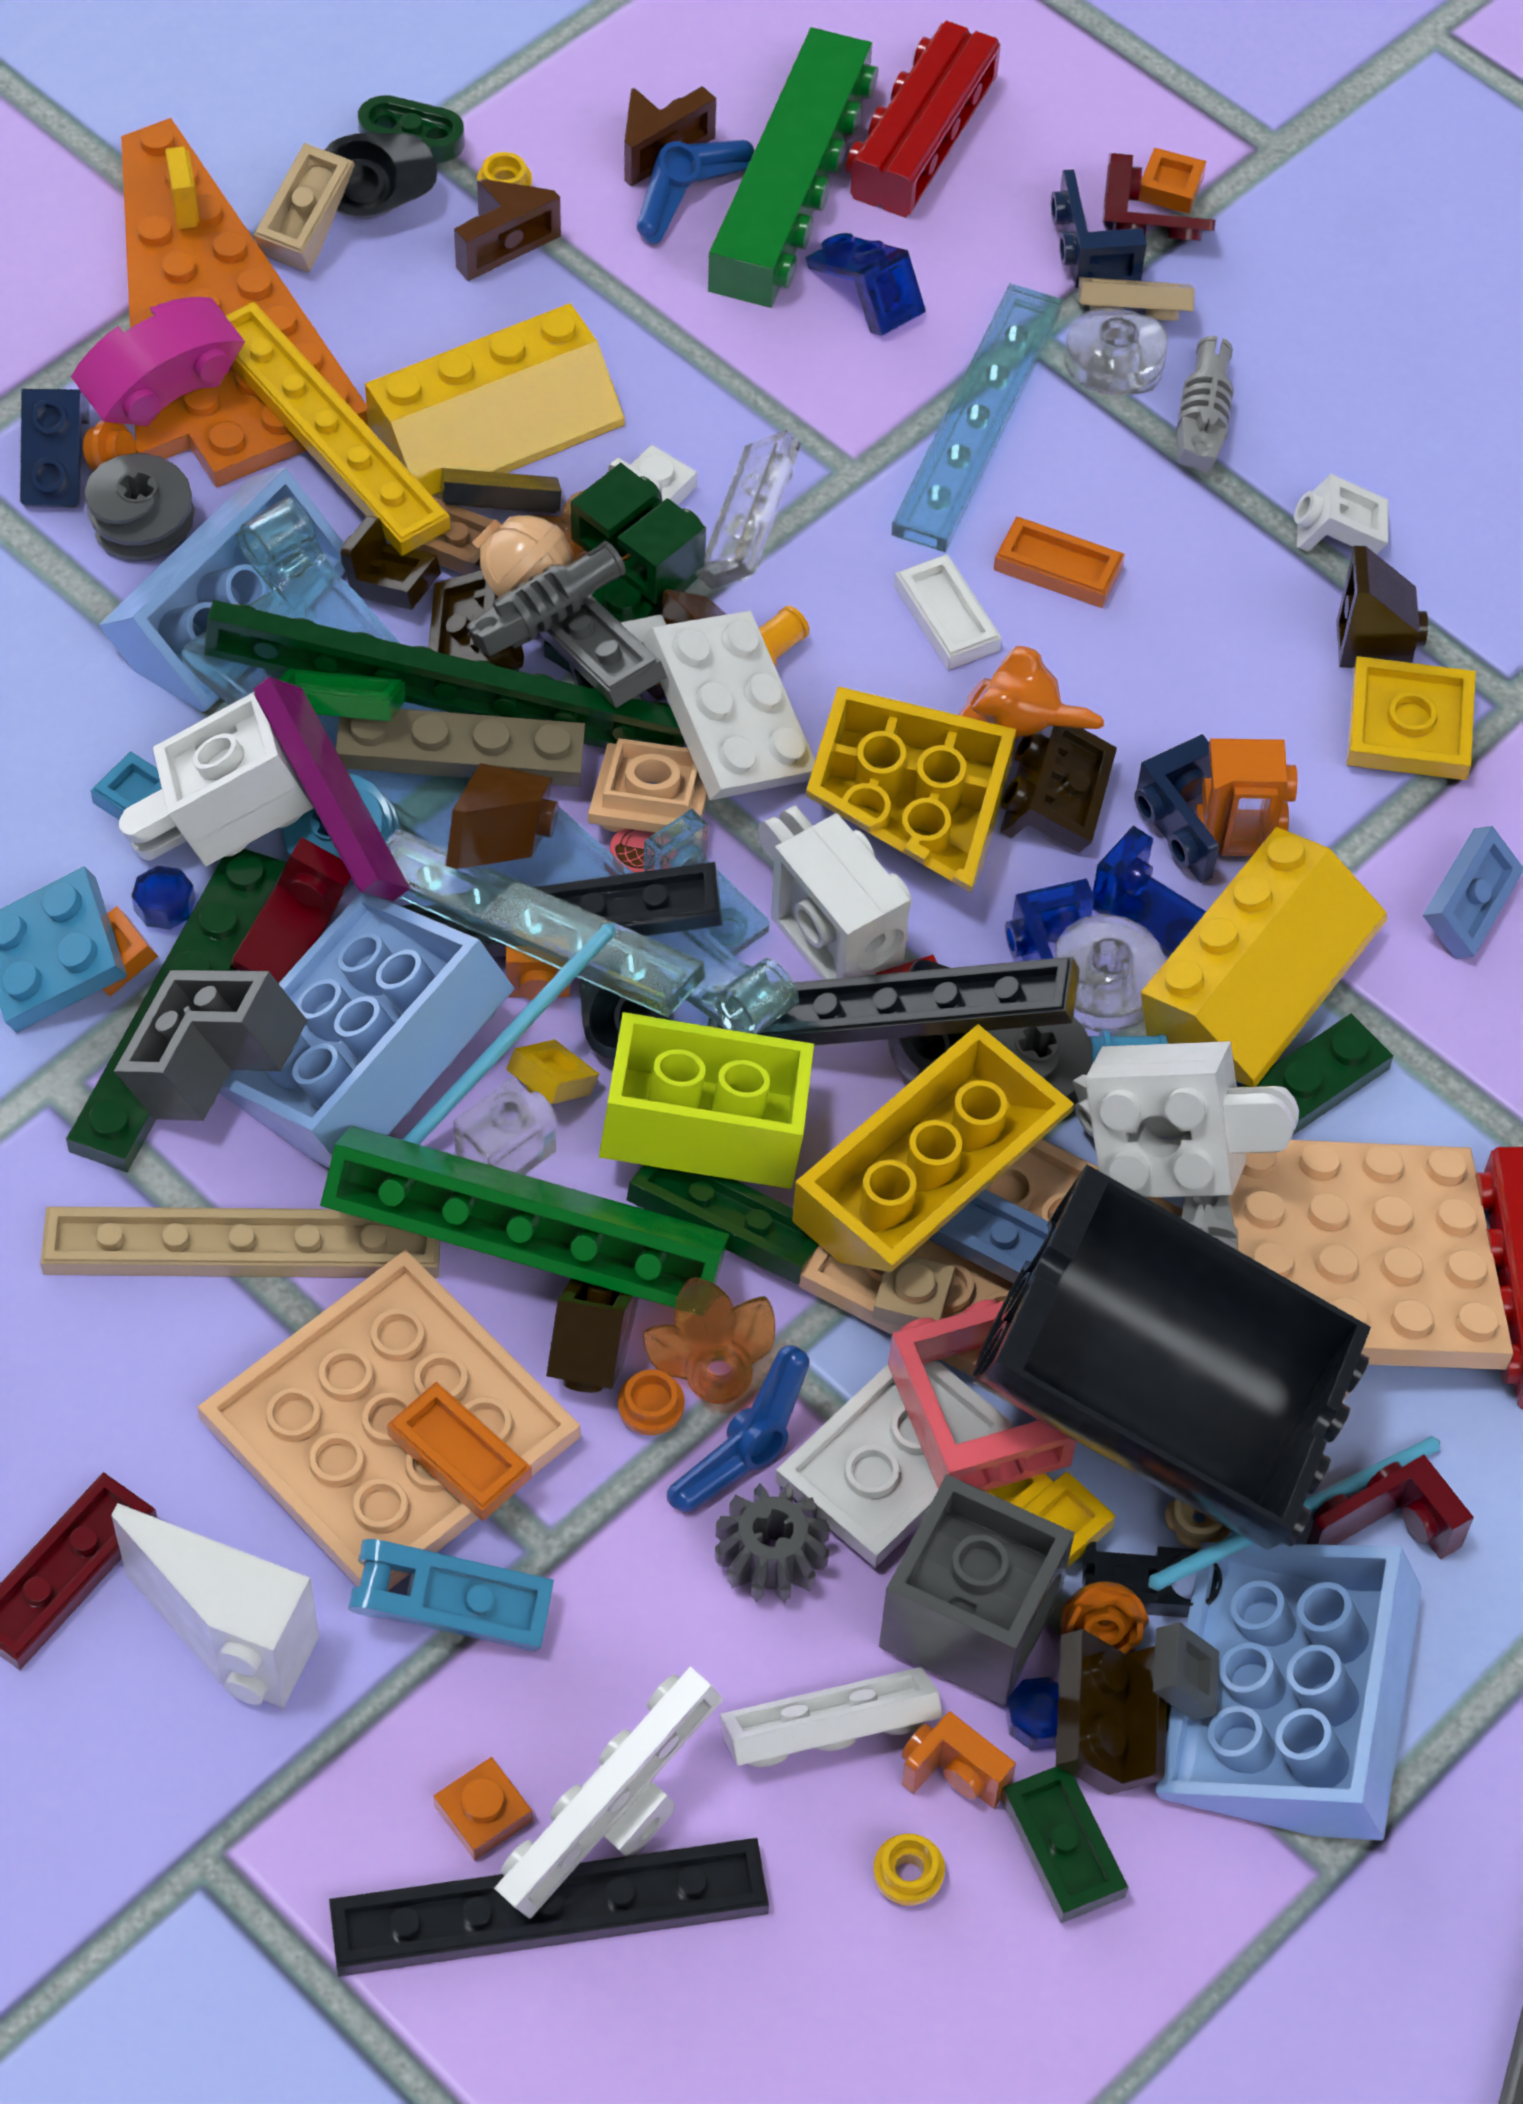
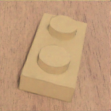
[1077,277,1195,320]

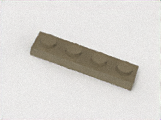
[335,709,585,787]

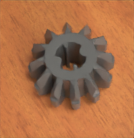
[715,1483,830,1604]

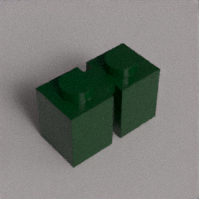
[571,462,706,605]

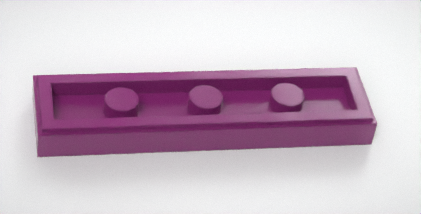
[253,677,410,901]

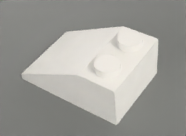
[111,1503,319,1708]

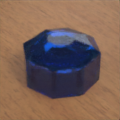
[131,866,196,930]
[1005,1677,1059,1750]

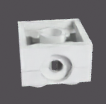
[119,692,314,867]
[758,806,912,980]
[1085,1041,1299,1197]

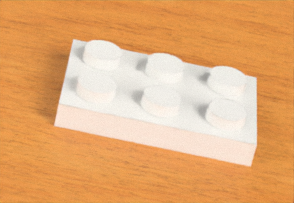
[642,611,815,800]
[775,1360,1013,1567]

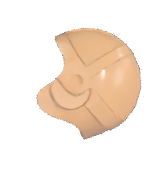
[469,515,574,597]

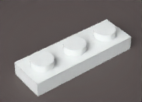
[720,1667,943,1767]

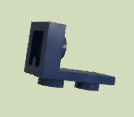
[1051,169,1147,288]
[20,389,90,508]
[1134,734,1219,883]

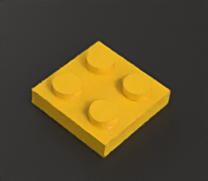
[1346,656,1476,780]

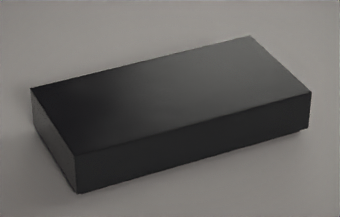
[440,468,562,513]

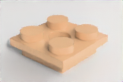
[588,738,708,841]

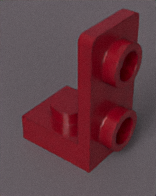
[1102,153,1216,241]
[231,837,352,984]
[1306,1454,1474,1560]

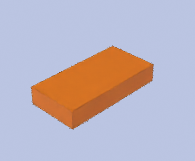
[993,516,1125,608]
[387,1381,532,1522]

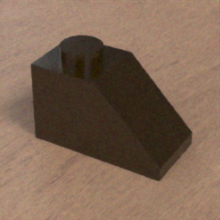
[1336,546,1428,668]
[546,1278,639,1393]

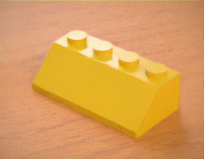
[365,303,625,499]
[1140,827,1387,1087]
[792,1024,1074,1272]

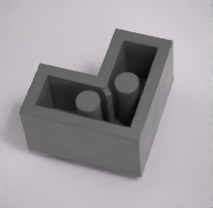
[114,970,308,1121]

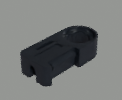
[1082,1542,1222,1618]

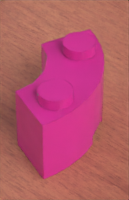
[70,297,245,426]

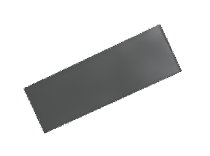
[539,595,667,708]

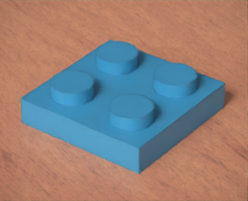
[0,866,127,1032]

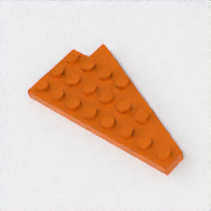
[121,118,368,488]

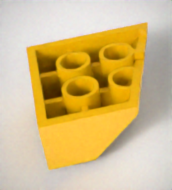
[806,686,1016,893]

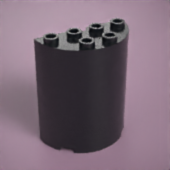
[972,1164,1371,1550]

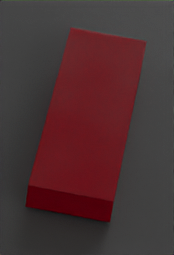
[0,1472,158,1670]

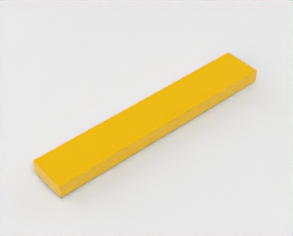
[226,301,451,556]

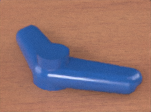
[636,140,755,244]
[667,1345,810,1512]

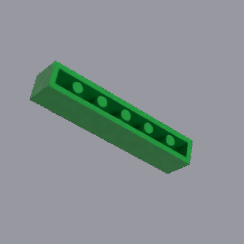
[708,27,878,308]
[320,1125,730,1316]

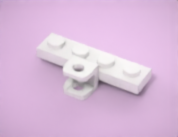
[494,1666,723,1919]

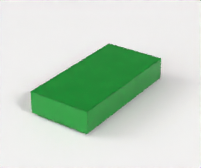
[279,669,405,721]

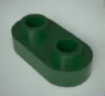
[358,95,465,163]

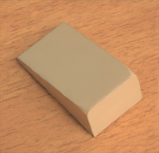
[253,143,355,273]

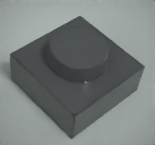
[1151,1622,1219,1720]

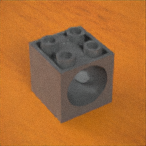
[879,1474,1075,1706]

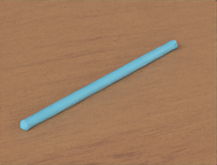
[402,923,615,1145]
[1148,1436,1440,1591]

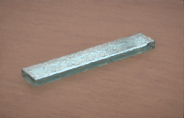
[891,283,1062,553]
[385,829,705,1018]

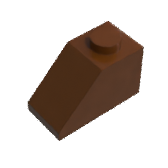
[445,763,559,869]

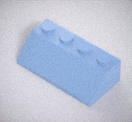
[98,467,345,712]

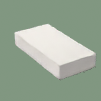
[894,554,1002,670]

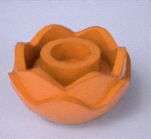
[1061,1581,1149,1654]

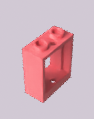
[888,1299,1076,1491]

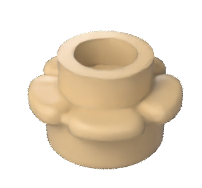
[1165,1499,1231,1549]

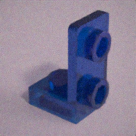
[805,233,926,336]
[1090,825,1206,958]
[1005,878,1095,961]

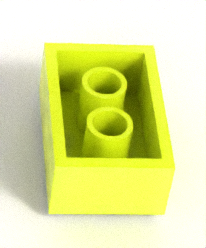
[599,1012,814,1189]

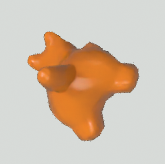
[958,646,1105,740]

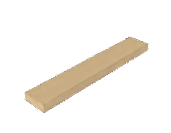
[40,1206,440,1278]

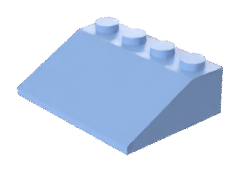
[219,892,515,1168]
[1156,1542,1422,1840]

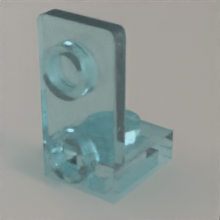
[644,809,770,961]

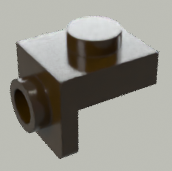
[340,516,441,610]

